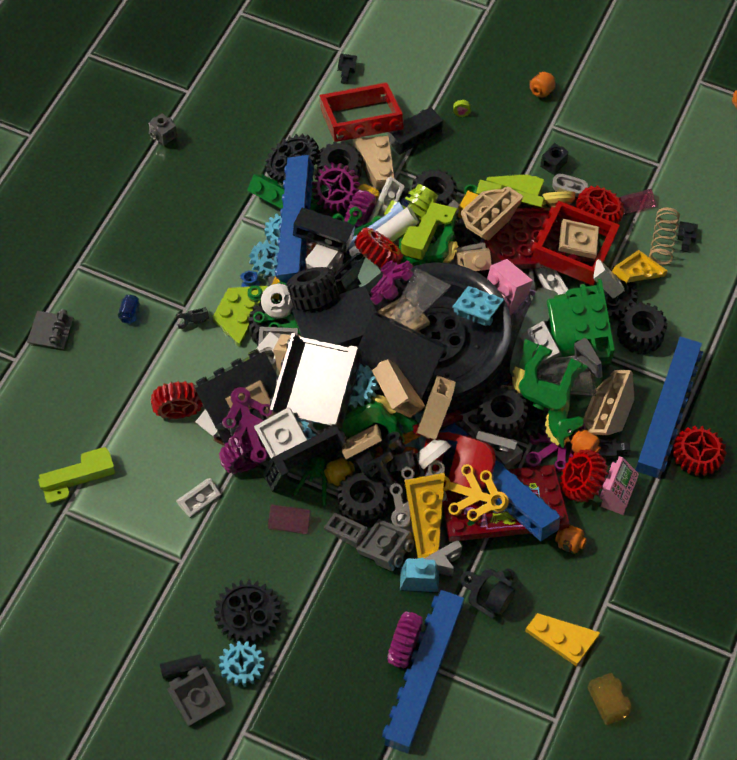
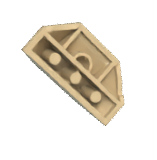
[461,187,524,240]
[583,370,634,435]

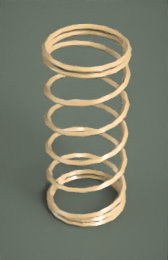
[649,207,680,264]

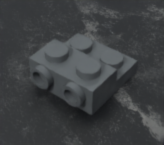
[356,519,414,571]
[167,666,226,726]

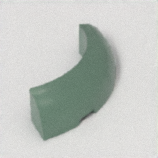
[510,288,558,377]

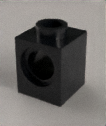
[540,143,569,176]

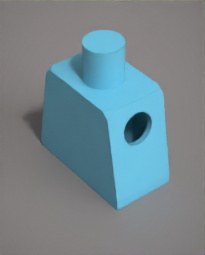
[400,558,439,592]

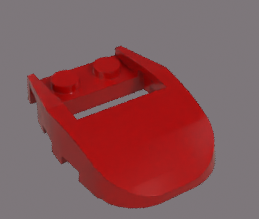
[415,432,496,491]

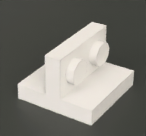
[254,407,308,458]

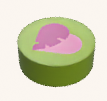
[453,100,471,117]

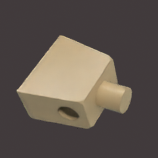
[454,248,491,271]

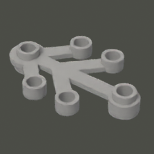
[390,460,447,528]

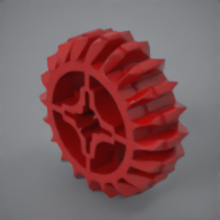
[576,185,625,224]
[354,228,403,267]
[151,381,203,420]
[673,425,726,476]
[560,449,608,502]

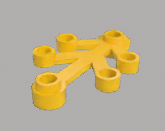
[443,464,509,522]

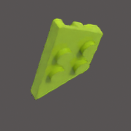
[213,286,268,347]

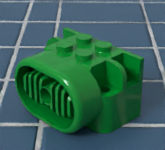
[546,279,615,366]

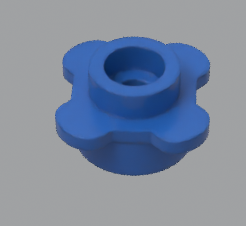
[240,271,260,287]

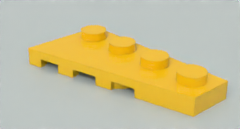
[404,473,445,558]

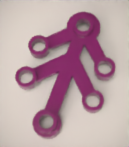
[370,260,414,305]
[222,387,272,463]
[525,424,587,473]

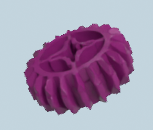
[312,163,361,212]
[345,190,376,228]
[219,431,269,474]
[388,611,423,668]

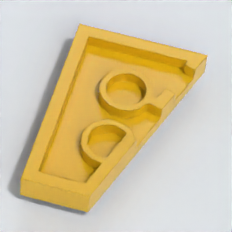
[612,250,668,283]
[525,613,600,667]

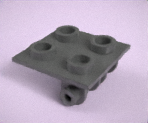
[27,309,74,349]

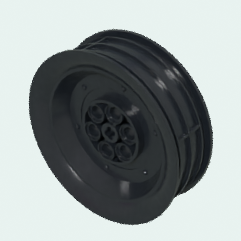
[370,263,513,416]

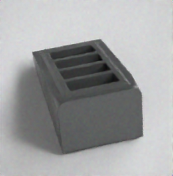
[574,338,602,378]
[324,512,369,548]

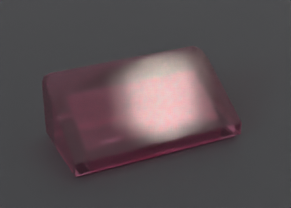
[618,188,656,214]
[268,505,310,534]

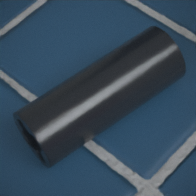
[160,654,204,679]

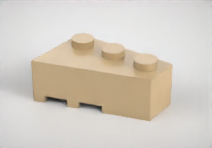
[353,136,394,190]

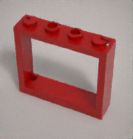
[319,82,404,142]
[531,200,620,285]

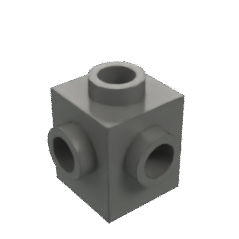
[149,113,177,146]

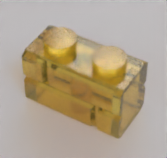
[587,673,631,725]

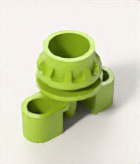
[384,184,439,227]

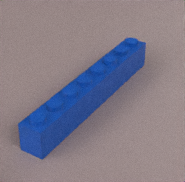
[275,155,314,283]
[636,336,703,478]
[440,423,560,541]
[382,590,464,754]

